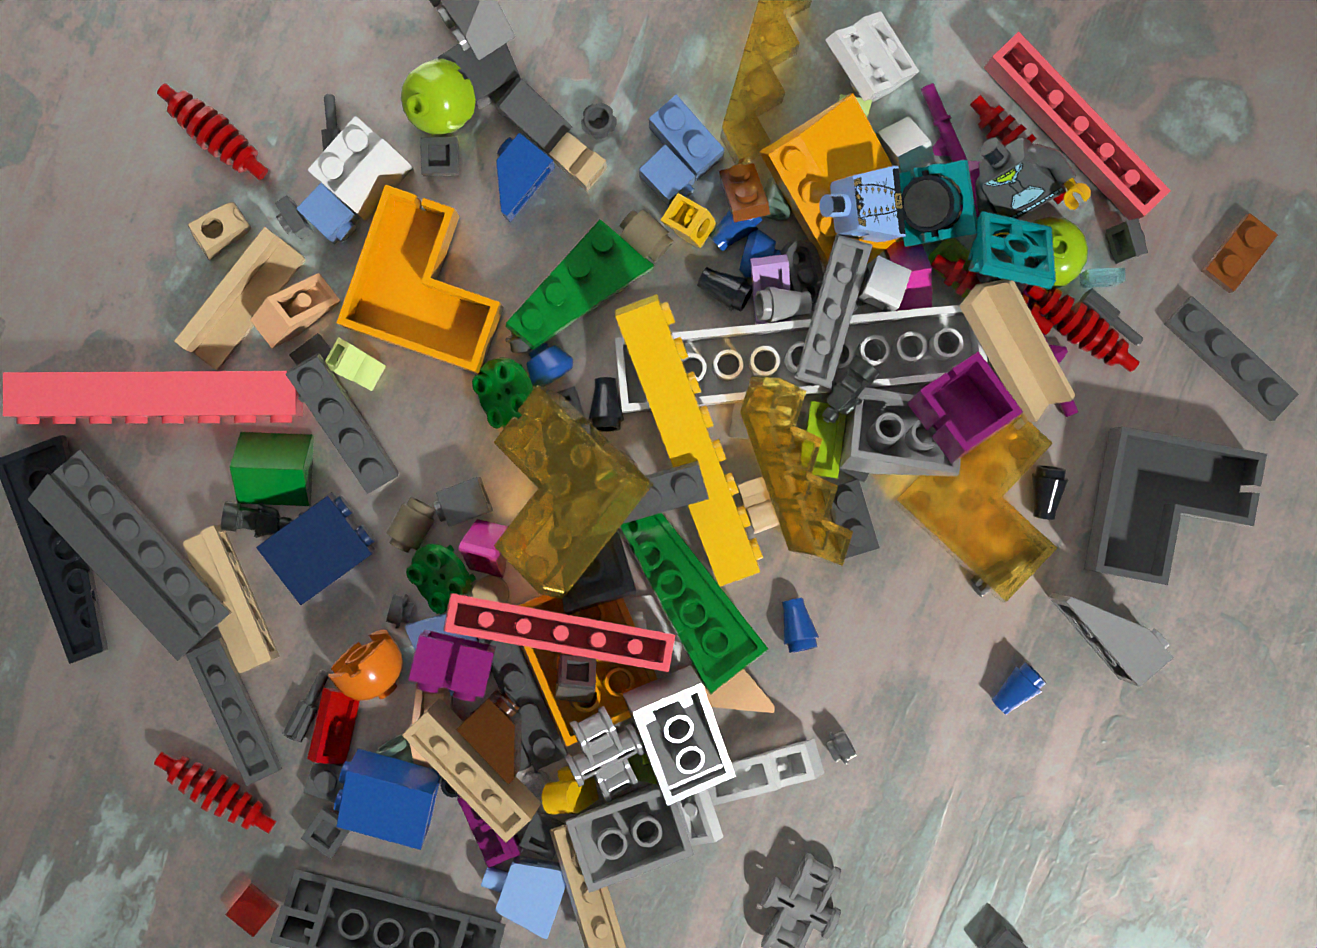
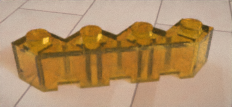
[720,0,812,165]
[740,376,853,566]

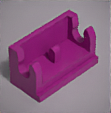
[457,797,523,868]

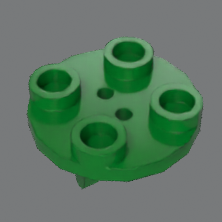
[472,357,539,429]
[406,544,477,614]

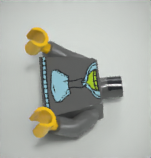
[975,138,1091,236]

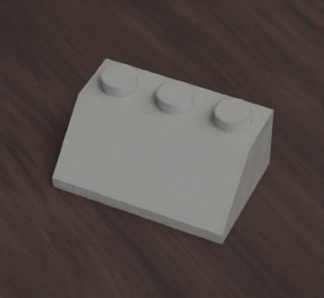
[429,0,516,60]

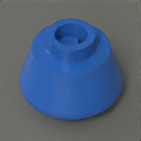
[739,229,781,278]
[526,343,573,389]

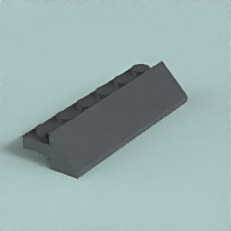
[28,450,232,661]
[270,869,506,948]

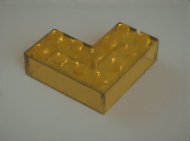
[493,385,653,599]
[894,414,1057,602]

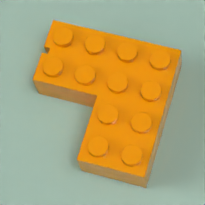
[336,184,504,374]

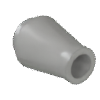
[755,287,812,323]

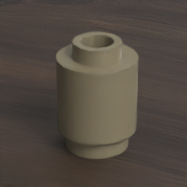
[620,209,674,262]
[386,497,436,553]

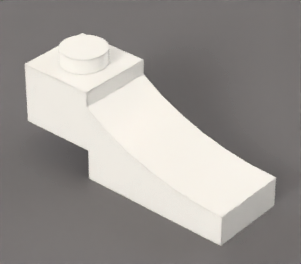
[708,738,825,806]

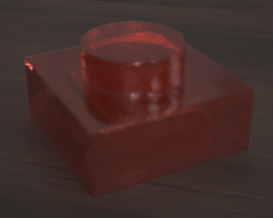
[225,883,279,937]

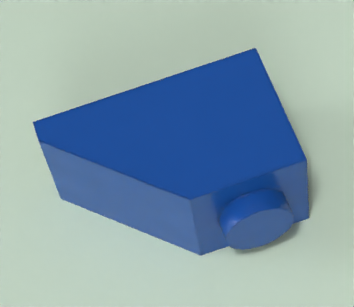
[496,133,555,222]

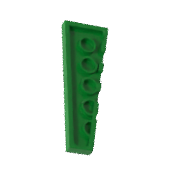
[618,478,768,695]

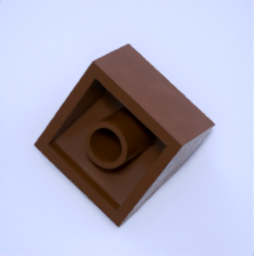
[456,690,522,785]

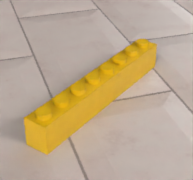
[615,294,763,587]

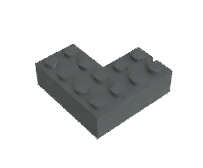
[1084,426,1267,585]

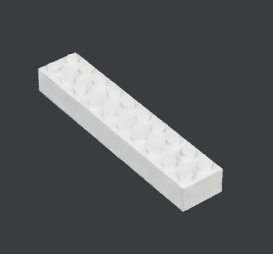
[615,305,988,414]

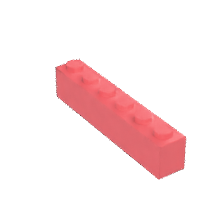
[984,31,1171,220]
[443,594,675,672]

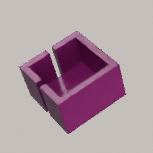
[907,351,1023,464]
[408,629,496,701]

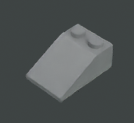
[840,387,961,476]
[1049,593,1173,687]
[623,665,735,806]
[565,782,694,893]

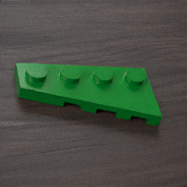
[505,219,655,350]

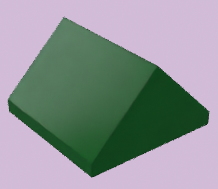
[230,432,314,506]

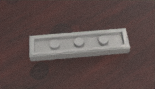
[794,235,872,389]

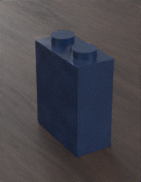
[256,492,375,606]

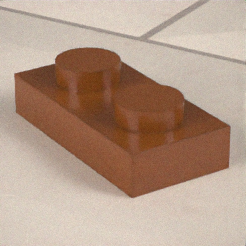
[719,163,770,223]
[1201,213,1278,293]

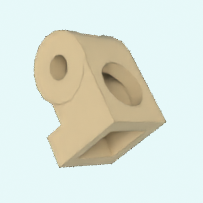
[548,132,607,192]
[188,202,251,260]
[737,474,782,534]

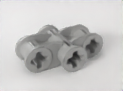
[565,706,645,803]
[761,852,841,948]

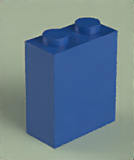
[334,748,441,850]

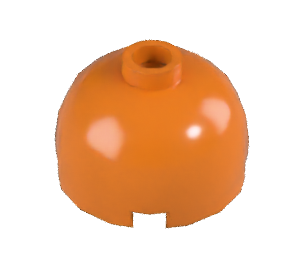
[328,629,403,701]

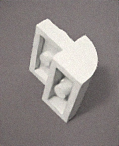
[825,11,919,102]
[308,115,413,222]

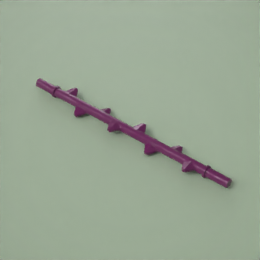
[920,83,1079,418]

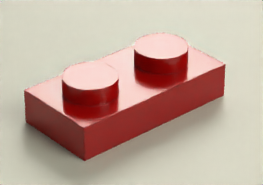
[307,688,360,764]

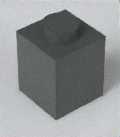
[434,477,493,526]

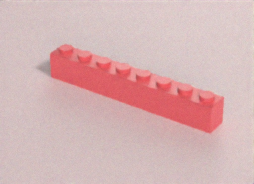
[3,371,303,425]

